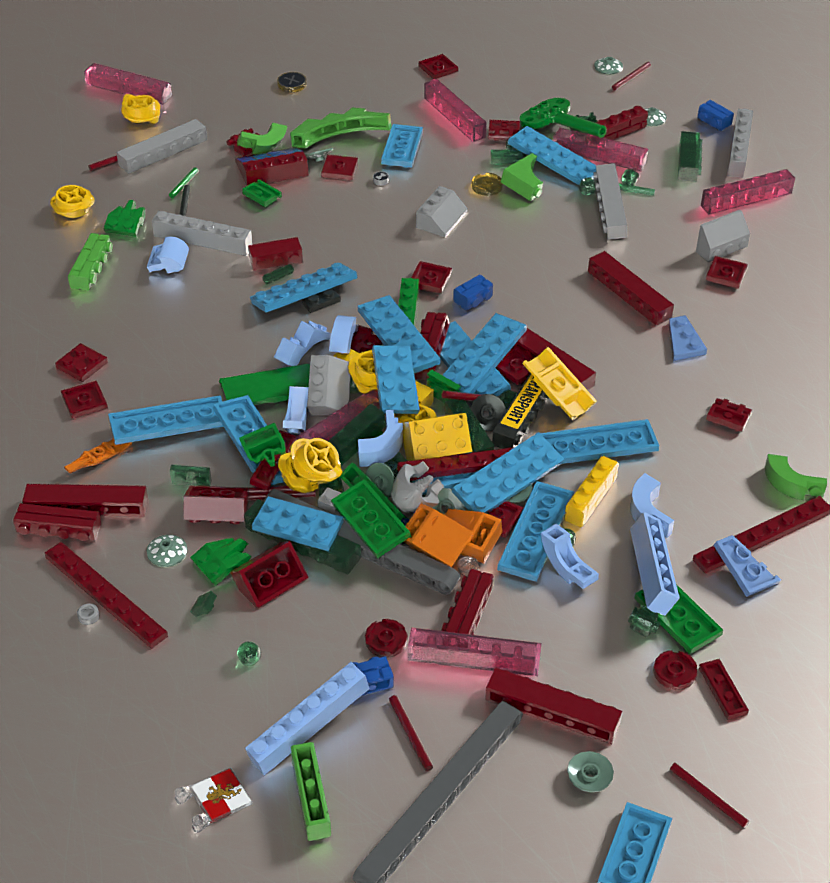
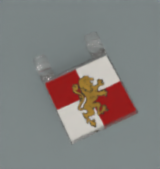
[175,767,253,833]

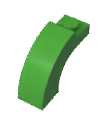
[237,123,287,154]
[765,454,827,500]

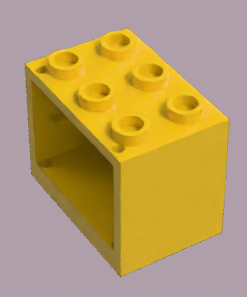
[402,413,472,461]

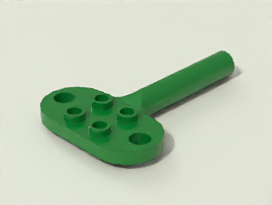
[519,98,607,138]

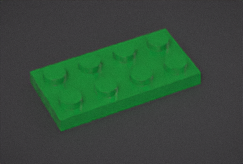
[331,479,411,559]
[634,584,723,654]

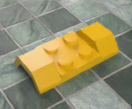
[522,347,597,421]

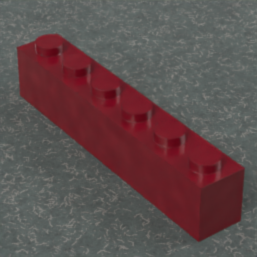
[588,251,674,326]
[511,320,596,391]
[22,484,148,517]
[485,667,622,745]

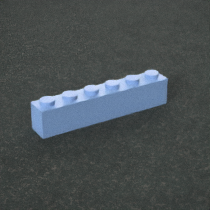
[630,512,679,616]
[245,662,369,776]

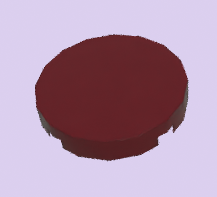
[365,619,408,657]
[653,650,697,690]

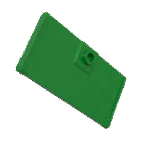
[219,363,310,405]

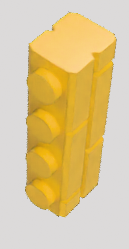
[564,456,619,527]

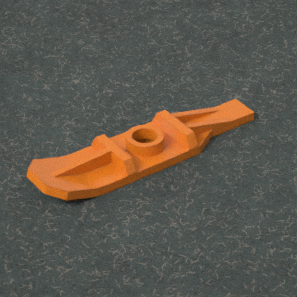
[64,438,132,474]

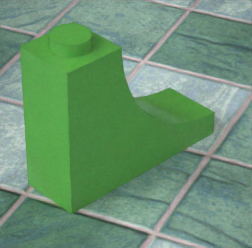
[501,153,543,201]

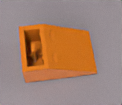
[404,503,474,567]
[445,509,502,564]

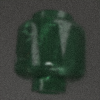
[628,605,661,637]

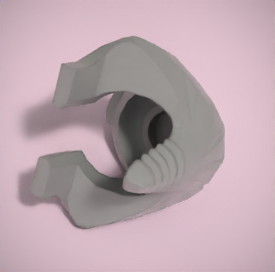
[391,461,444,513]

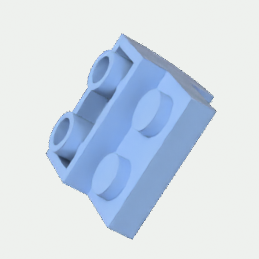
[147,237,189,273]

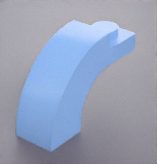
[329,315,358,353]
[541,524,599,589]

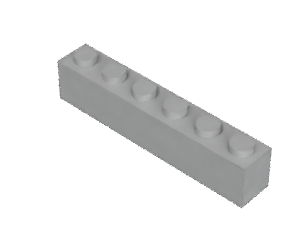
[727,109,753,178]
[116,119,207,174]
[593,163,627,240]
[152,211,252,256]

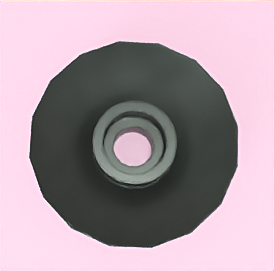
[470,394,506,431]

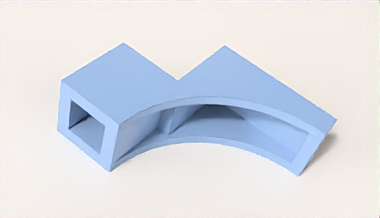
[274,320,331,366]
[283,386,309,435]

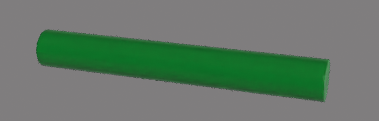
[169,167,199,199]

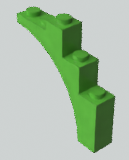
[290,107,392,149]

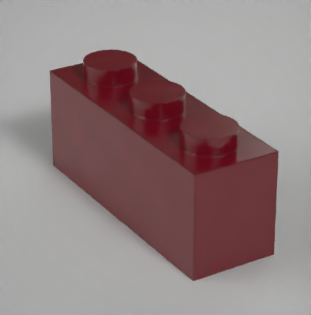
[248,237,303,271]

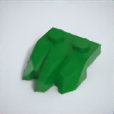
[103,200,145,237]
[239,422,286,467]
[190,538,252,586]

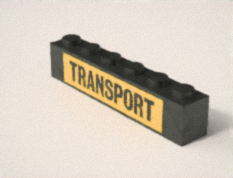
[492,373,549,449]

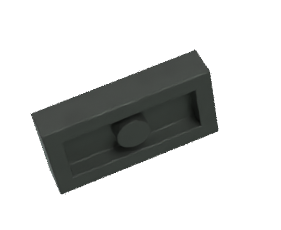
[302,288,341,313]

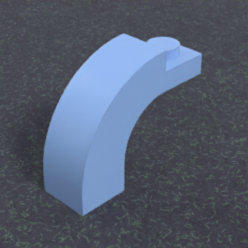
[358,410,403,467]
[630,473,674,538]

